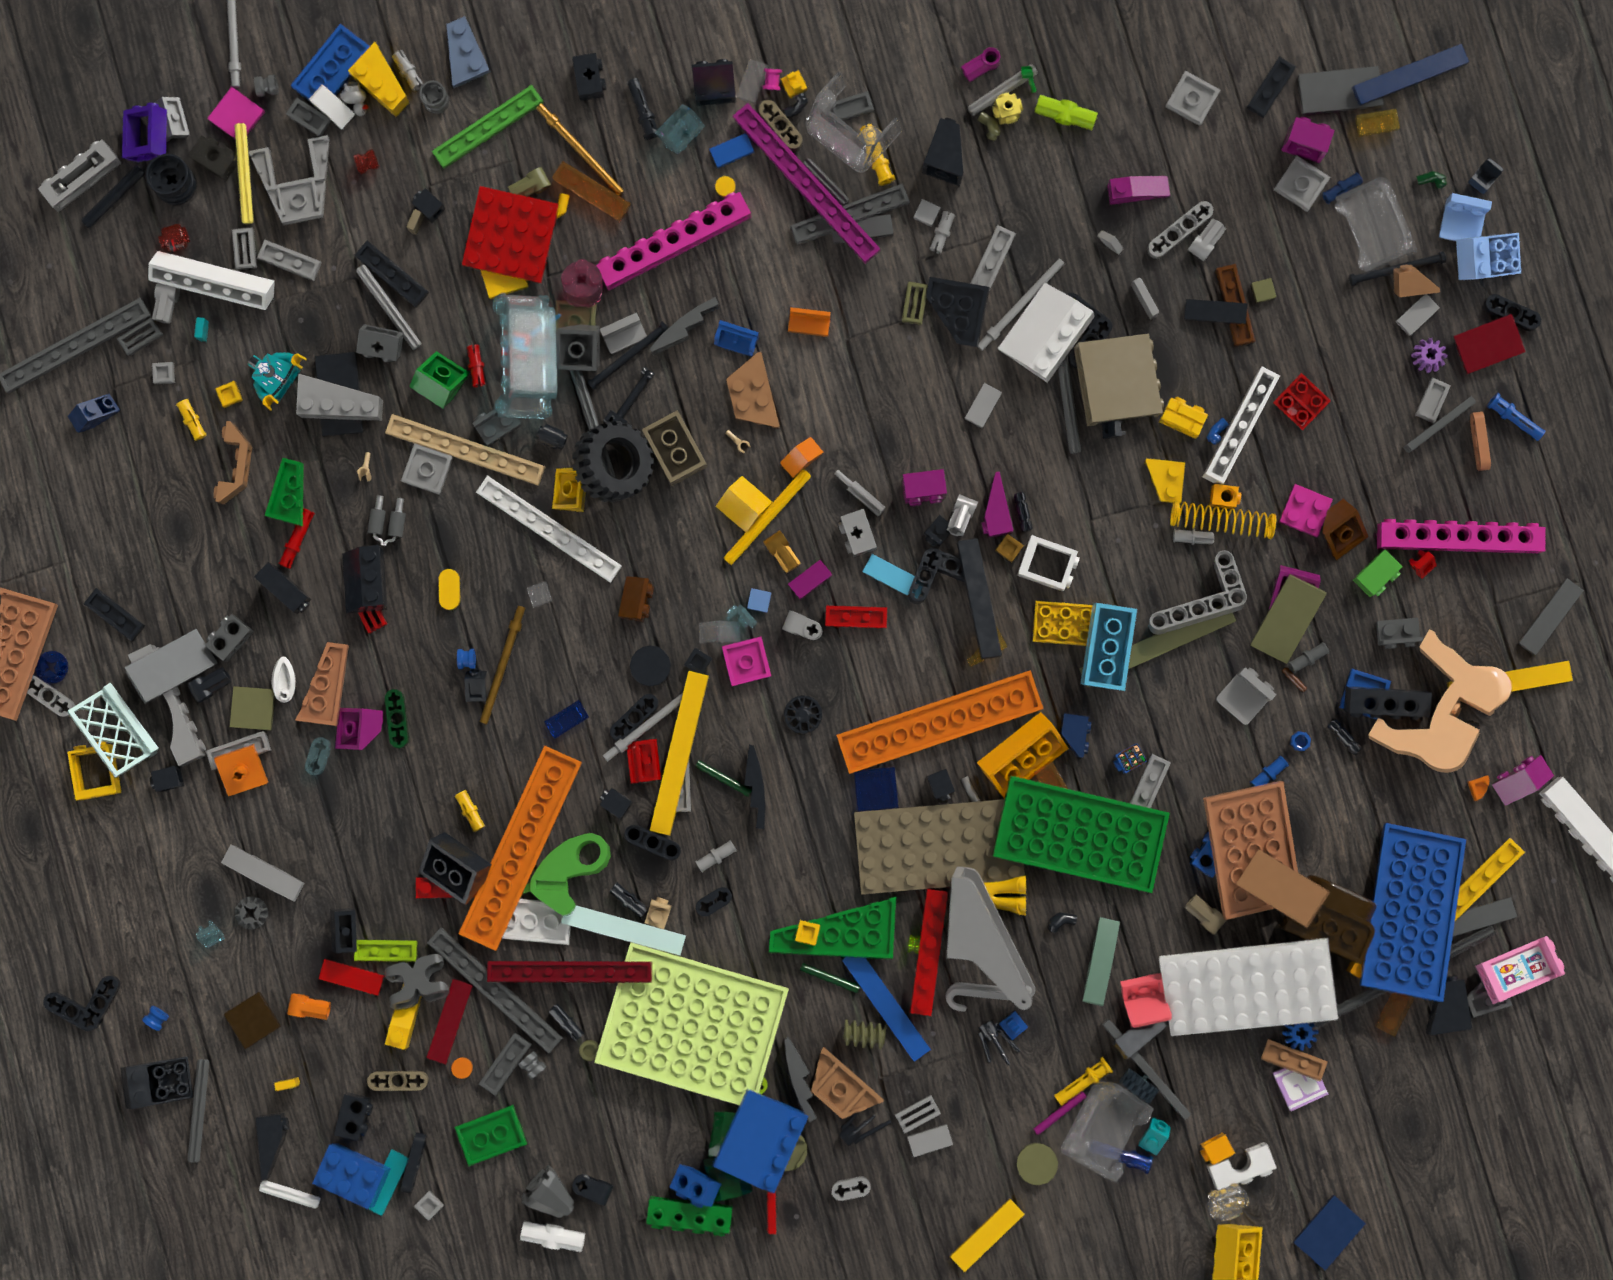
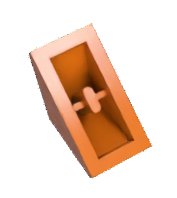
[780,437,824,478]

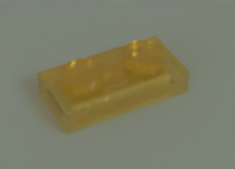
[1355,109,1400,137]

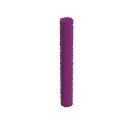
[1033,1091,1087,1135]

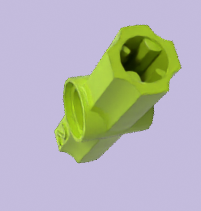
[1034,95,1098,130]

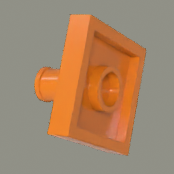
[214,744,268,797]

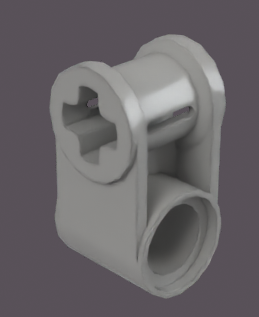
[782,610,823,640]

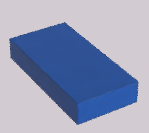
[709,133,754,168]

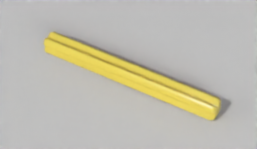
[235,123,253,224]

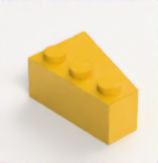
[348,42,410,117]

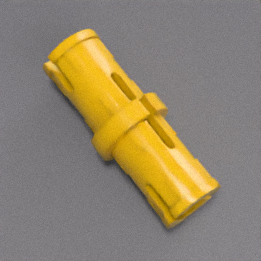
[176,399,207,441]
[455,790,485,832]

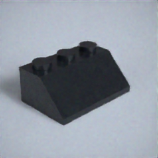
[342,545,387,614]
[419,832,492,905]

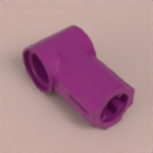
[961,47,1000,82]

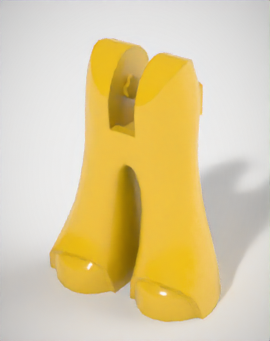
[983,876,1026,916]

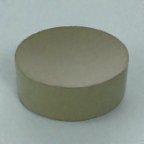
[579,1040,599,1061]

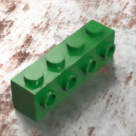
[647,1196,733,1236]

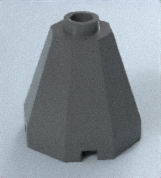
[521,1165,574,1218]

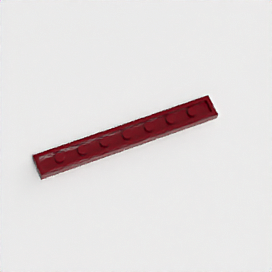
[487,961,653,983]

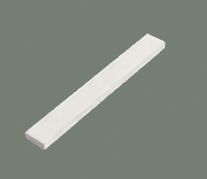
[476,476,622,583]

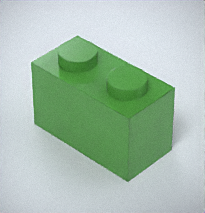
[1353,550,1403,597]

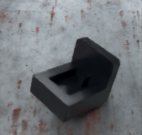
[1468,158,1504,195]

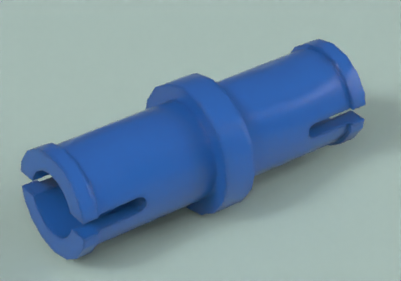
[1249,756,1289,787]

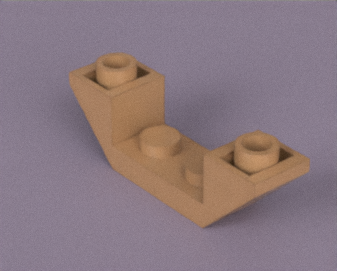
[214,421,252,504]

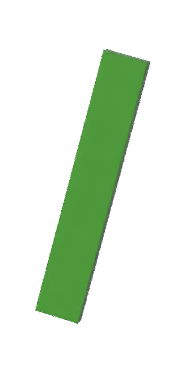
[432,85,544,169]

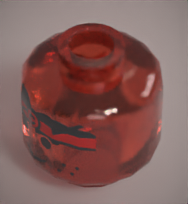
[158,224,190,253]

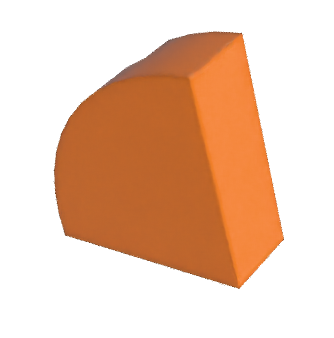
[1467,775,1489,801]

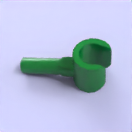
[1021,66,1037,93]

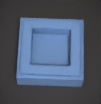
[747,588,771,613]

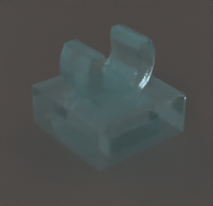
[196,920,225,948]

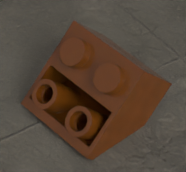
[618,576,654,622]

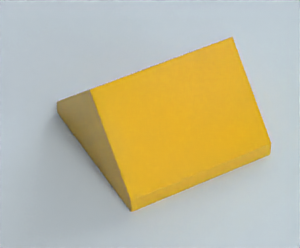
[552,468,586,512]
[716,476,773,532]

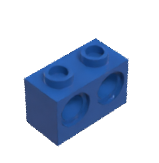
[1190,831,1216,878]
[670,1164,721,1208]

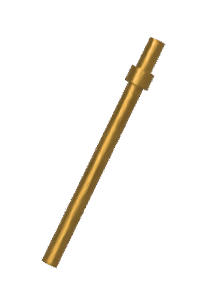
[537,104,624,196]
[480,606,525,724]

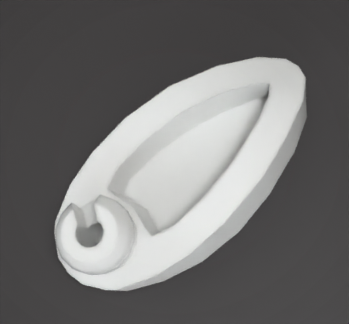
[271,657,296,703]

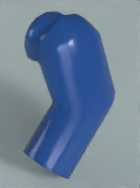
[1207,418,1229,445]

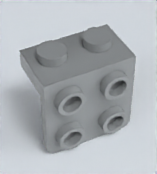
[1216,667,1277,725]

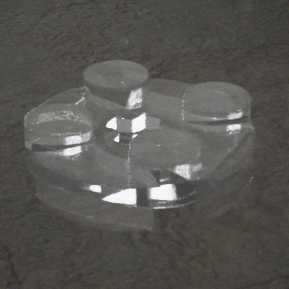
[1207,1183,1249,1221]

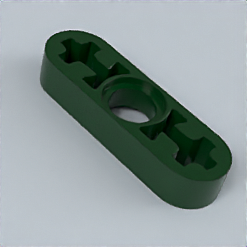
[385,689,409,748]

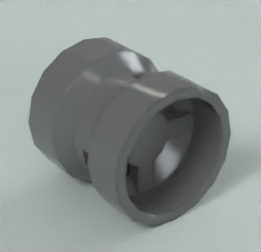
[254,74,279,97]
[518,1051,547,1080]

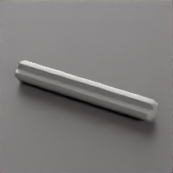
[968,64,1037,116]

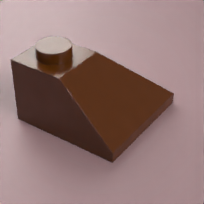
[1322,498,1369,560]

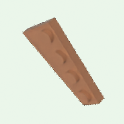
[295,642,349,726]

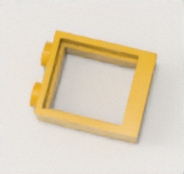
[67,741,122,801]

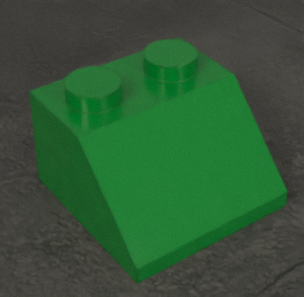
[409,351,470,408]

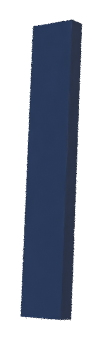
[1352,44,1469,106]

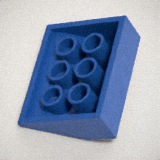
[713,1089,809,1193]

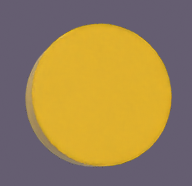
[715,176,736,198]

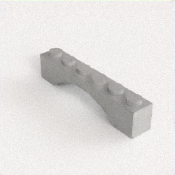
[128,644,206,767]

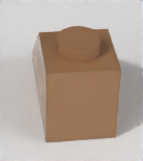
[1393,265,1440,297]

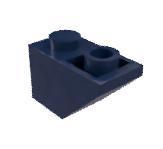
[67,394,120,433]
[1060,714,1091,758]

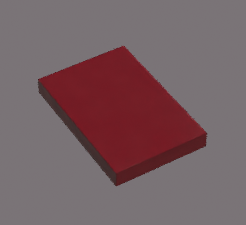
[1453,314,1526,374]

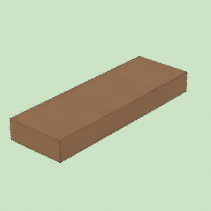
[1261,1039,1327,1082]

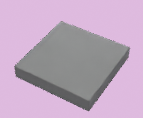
[1165,71,1220,126]
[1274,156,1330,212]
[401,443,454,495]

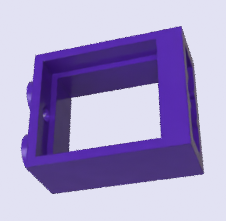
[122,103,167,162]

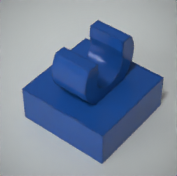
[999,1011,1028,1040]

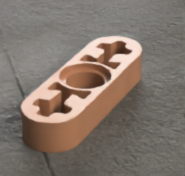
[1470,412,1491,471]

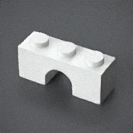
[1206,1142,1276,1192]

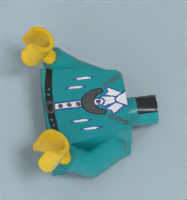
[248,353,307,410]

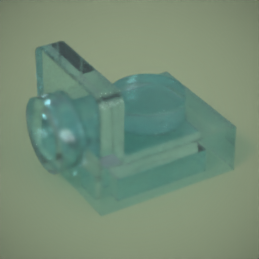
[726,604,758,629]

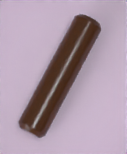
[1282,667,1307,692]

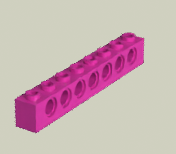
[596,192,751,291]
[1377,519,1545,554]

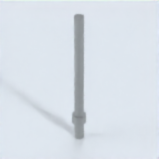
[227,0,241,88]
[978,259,1065,351]
[602,693,683,762]

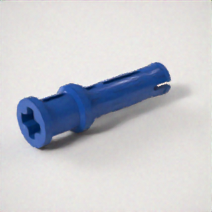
[1486,393,1545,441]

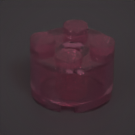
[561,259,603,308]

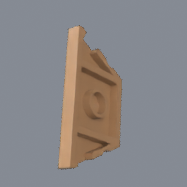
[726,352,780,428]
[811,1047,884,1119]

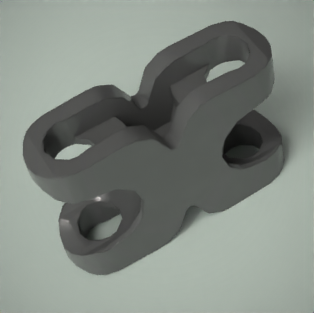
[384,954,449,1010]

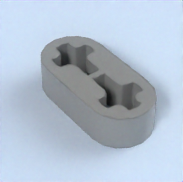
[832,1177,870,1201]

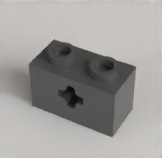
[356,324,404,362]

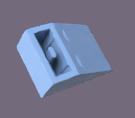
[1456,233,1521,280]

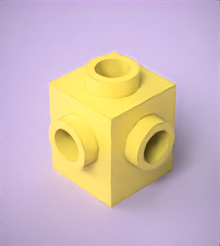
[992,93,1023,125]

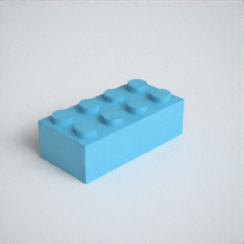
[1081,603,1137,691]

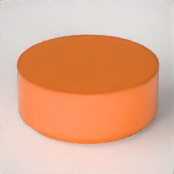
[451,1057,473,1079]

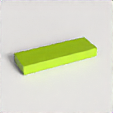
[354,940,417,962]

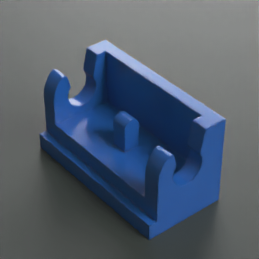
[714,320,759,357]

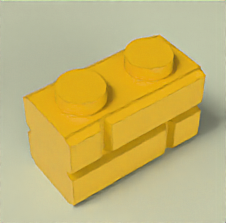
[1159,397,1208,439]

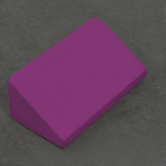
[788,560,832,600]

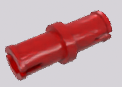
[466,345,486,387]

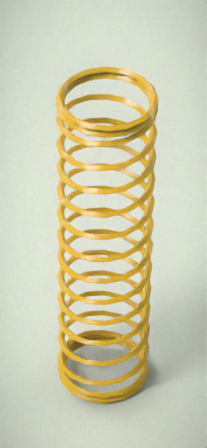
[1170,500,1276,539]

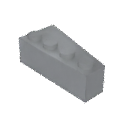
[296,374,383,421]

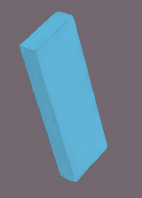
[863,554,923,598]

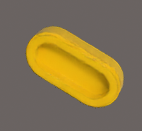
[439,569,460,610]

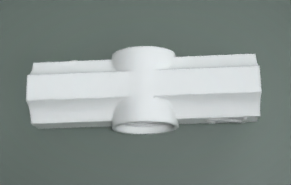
[520,1221,585,1252]

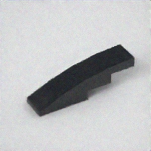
[745,744,766,829]

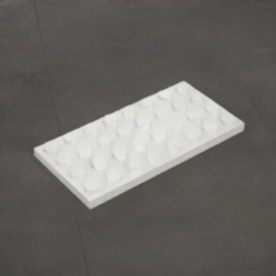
[1159,939,1338,1036]

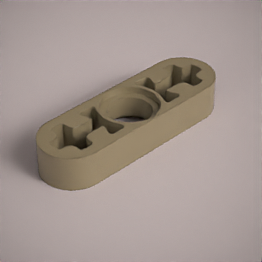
[759,100,802,151]
[367,1071,429,1091]

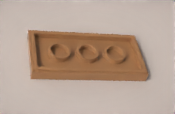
[1236,849,1330,928]

